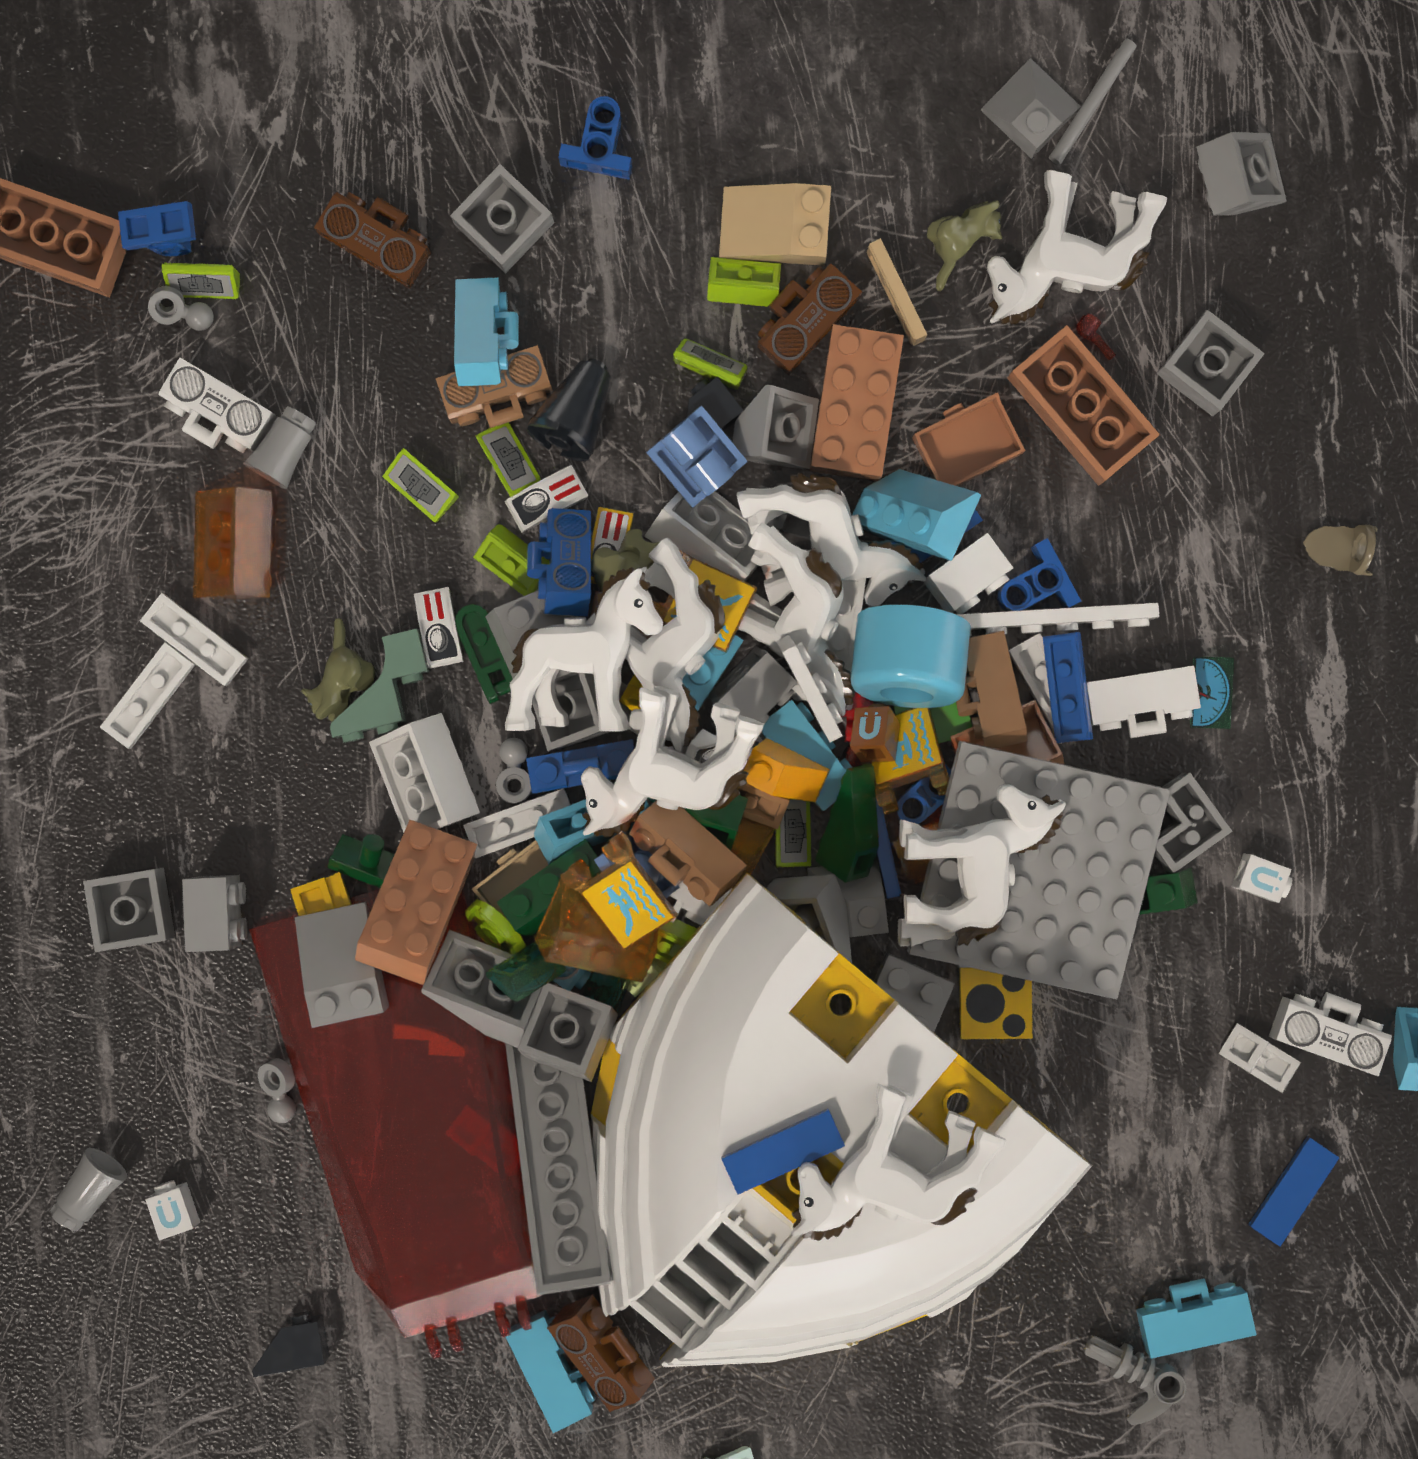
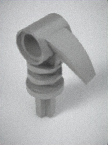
[1084,1336,1186,1425]

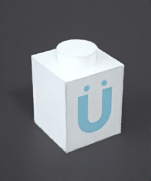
[1231,853,1292,903]
[145,1180,200,1240]

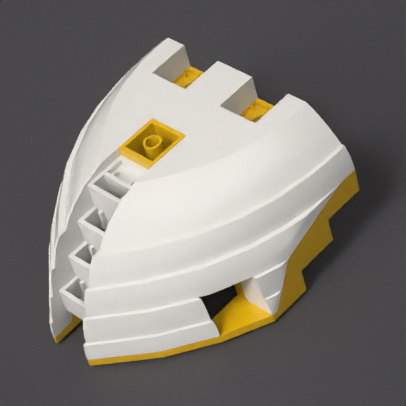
[590,873,1092,1367]

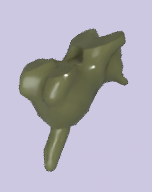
[927,200,1003,291]
[591,529,660,613]
[301,618,375,722]

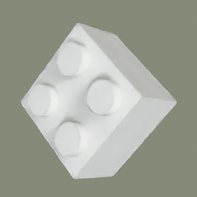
[923,533,1013,614]

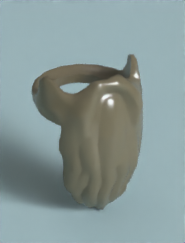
[1303,524,1378,576]

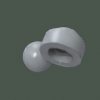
[148,286,214,331]
[496,738,532,804]
[258,1058,296,1124]

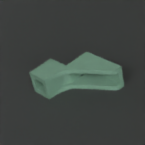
[330,629,431,743]

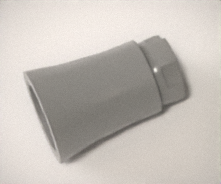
[243,406,316,489]
[50,1148,127,1231]

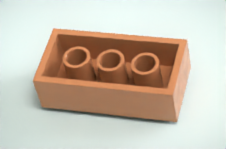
[0,178,127,298]
[809,324,904,481]
[1007,325,1160,486]
[355,820,477,985]

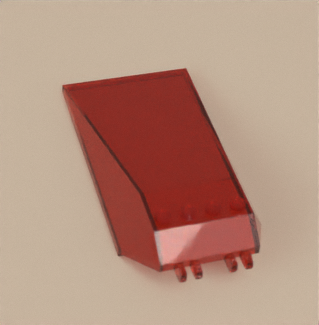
[249,889,544,1359]

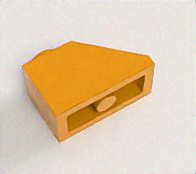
[744,738,830,802]

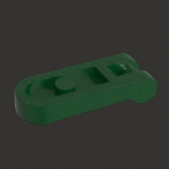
[455,604,513,704]

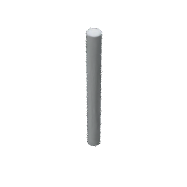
[1049,39,1137,165]

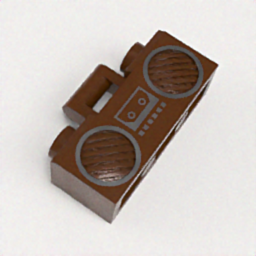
[314,192,432,289]
[757,263,862,376]
[547,1294,655,1412]

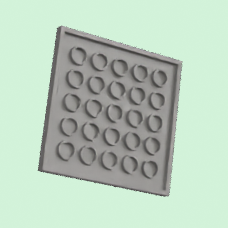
[907,741,1171,1000]

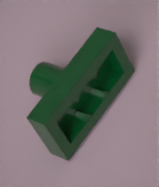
[328,834,395,888]

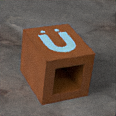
[850,704,900,763]

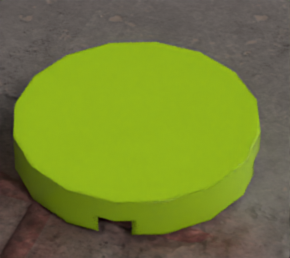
[465,899,526,957]

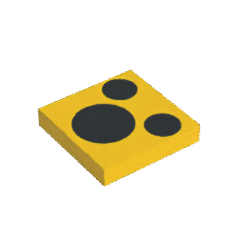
[959,967,1033,1039]

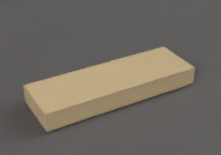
[867,238,927,346]

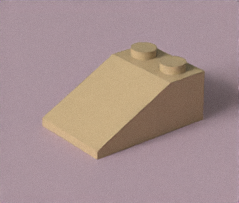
[719,183,831,266]

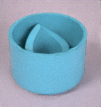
[851,605,971,708]

